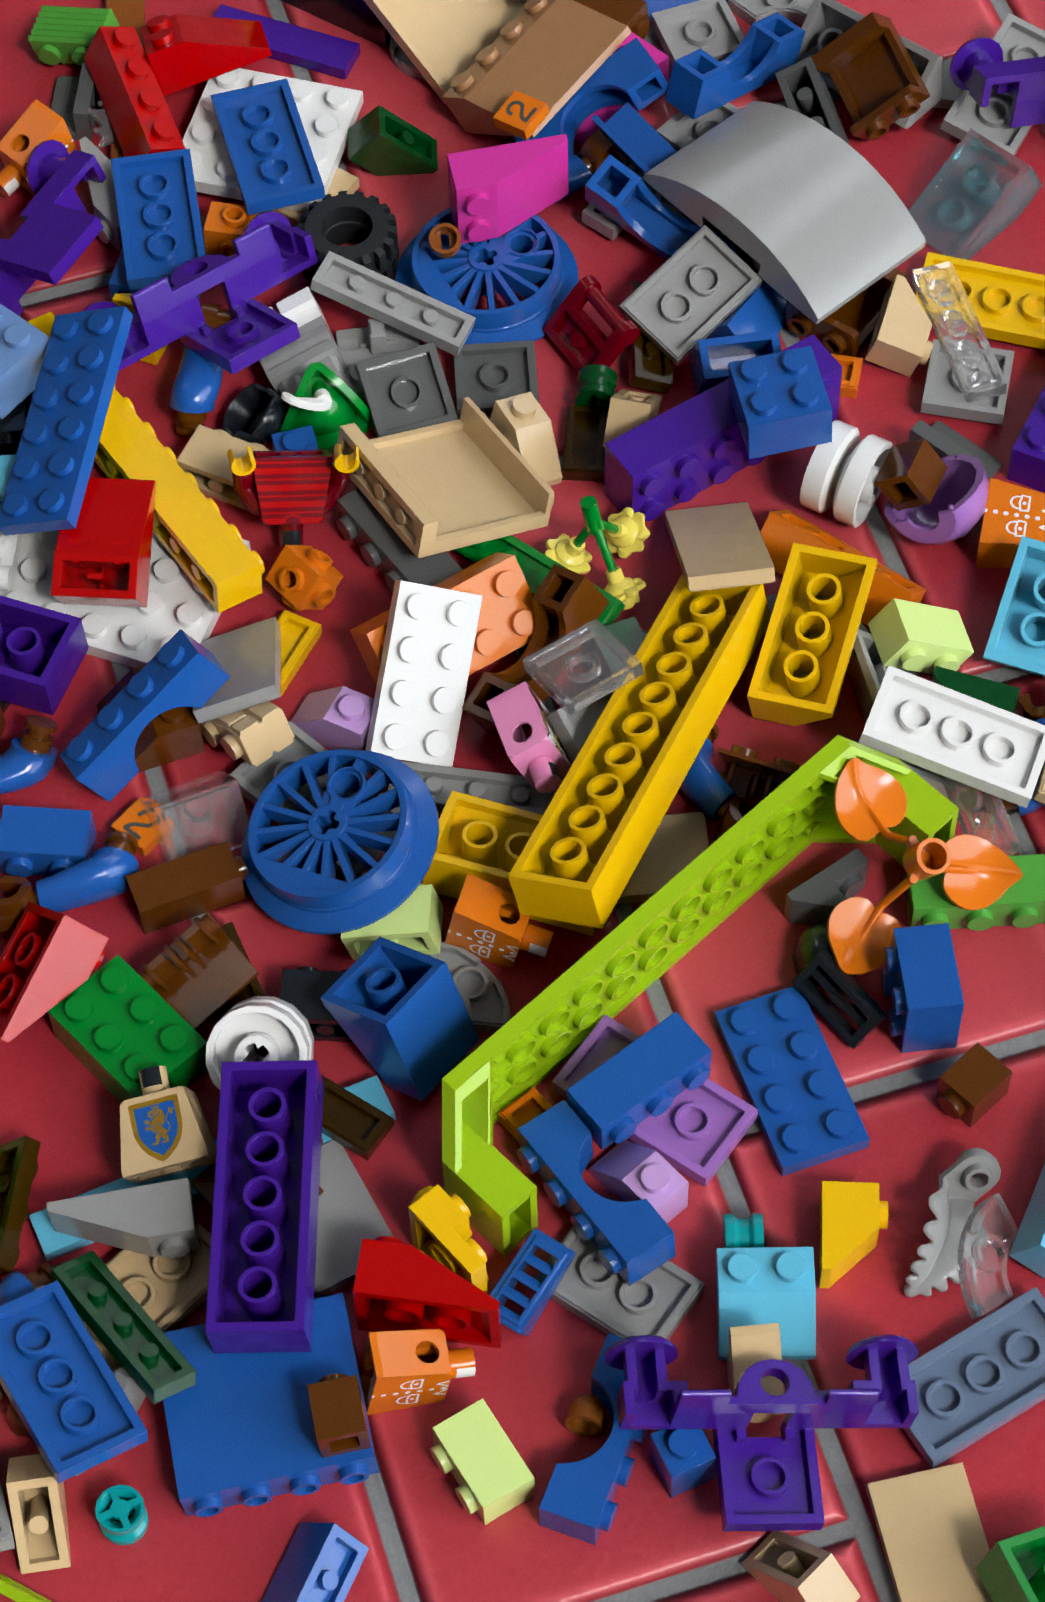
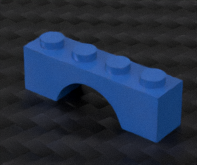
[665,12,805,120]
[513,37,669,157]
[585,154,738,261]
[60,629,230,802]
[517,1100,676,1286]
[539,1333,669,1545]

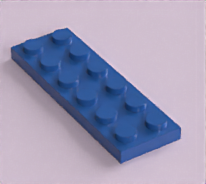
[0,306,133,536]

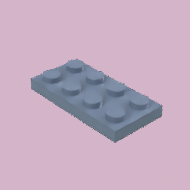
[903,1287,1045,1469]

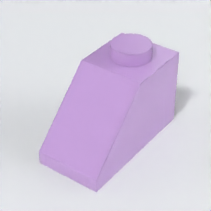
[291,686,374,751]
[589,1140,689,1223]

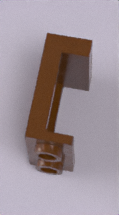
[811,12,930,140]
[785,268,908,357]

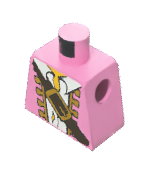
[487,681,572,793]

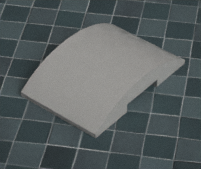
[643,101,926,325]

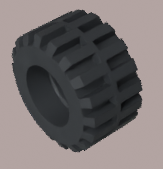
[297,191,399,282]

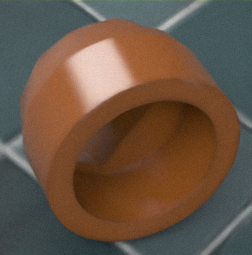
[429,223,461,258]
[565,1395,606,1437]

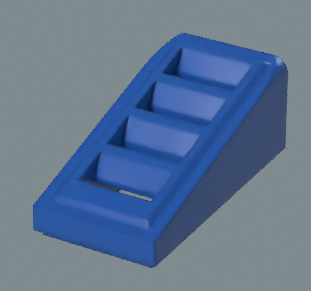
[490,1228,577,1336]

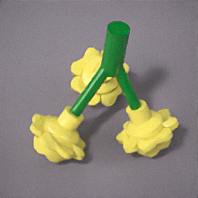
[544,496,650,610]

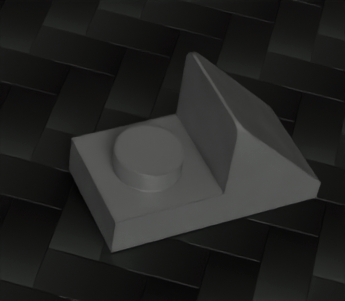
[784,848,869,925]

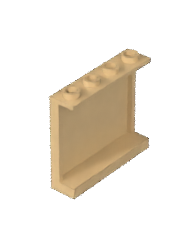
[364,0,526,104]
[337,397,554,558]

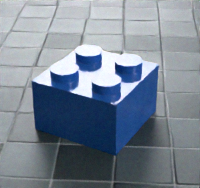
[728,346,832,459]
[881,923,964,1053]

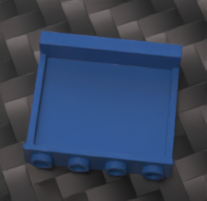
[163,1293,380,1518]

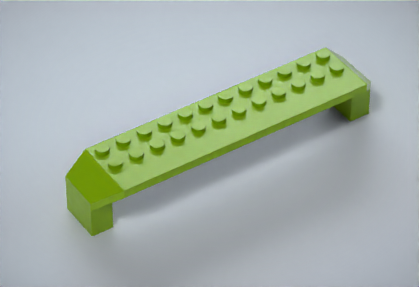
[442,735,959,1257]

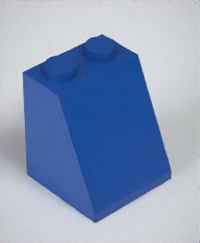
[321,937,480,1101]

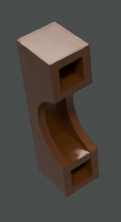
[462,563,609,738]

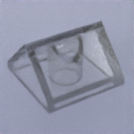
[139,770,249,861]

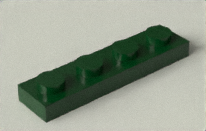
[51,1251,196,1404]

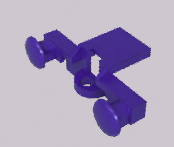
[950,37,1045,128]
[0,140,107,316]
[81,211,318,374]
[605,1334,919,1531]

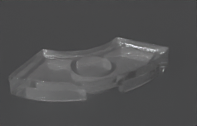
[958,1192,1019,1319]

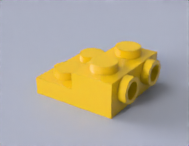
[408,1184,489,1294]

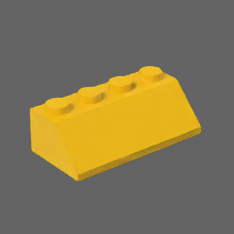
[747,542,878,726]
[423,790,596,936]

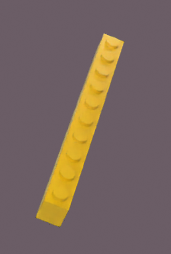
[27,312,265,614]

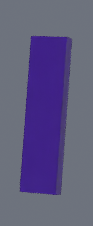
[213,4,360,79]

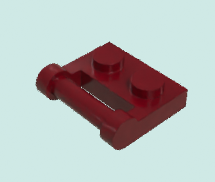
[543,275,640,372]

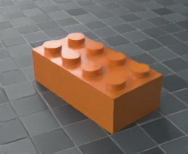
[350,552,535,686]

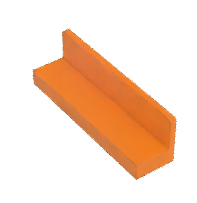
[760,508,927,625]

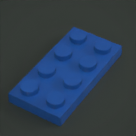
[211,78,325,215]
[111,148,206,291]
[714,986,870,1176]
[0,1280,148,1484]

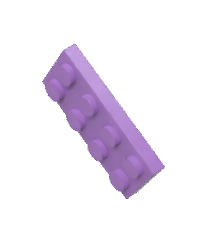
[552,1014,758,1187]

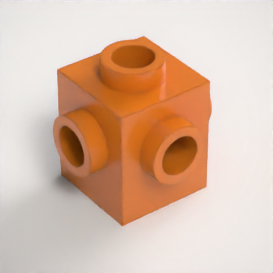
[203,201,259,257]
[265,545,343,611]

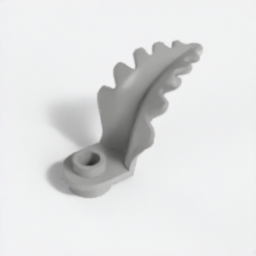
[904,1148,1001,1298]

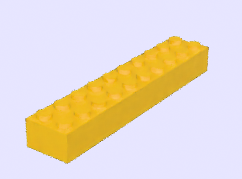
[508,573,771,929]

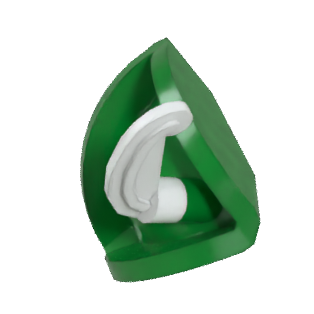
[280,362,372,452]

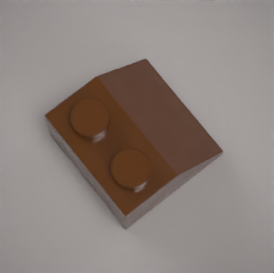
[97,664,205,773]

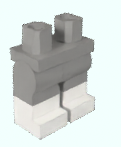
[259,287,348,405]

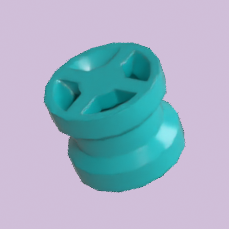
[723,1213,764,1248]
[95,1485,149,1546]

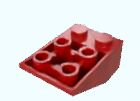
[51,477,156,608]

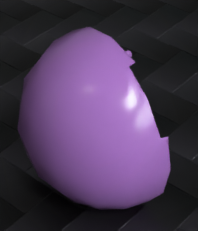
[884,454,989,545]

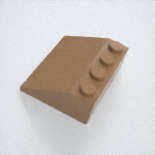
[442,0,631,138]

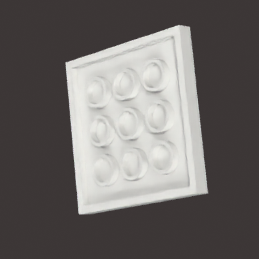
[182,68,364,212]

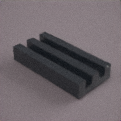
[791,949,888,1049]

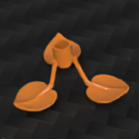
[827,757,1023,975]

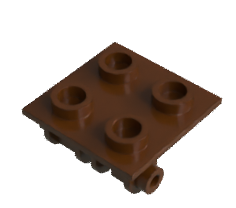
[718,745,800,801]
[139,912,259,1030]

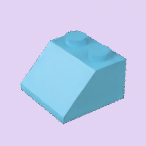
[715,1247,816,1361]

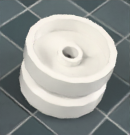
[800,420,893,528]
[206,996,314,1090]

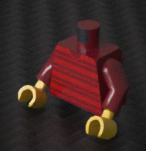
[227,444,360,547]

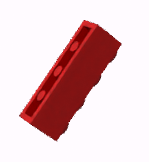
[84,26,186,157]

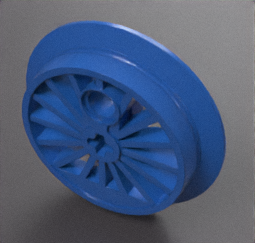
[395,208,579,344]
[242,749,439,935]

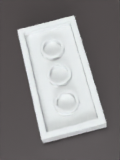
[365,580,483,767]
[858,665,1045,808]

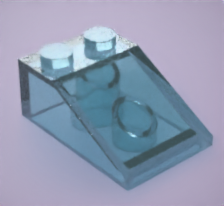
[909,129,1043,260]

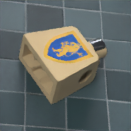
[120,1066,217,1184]

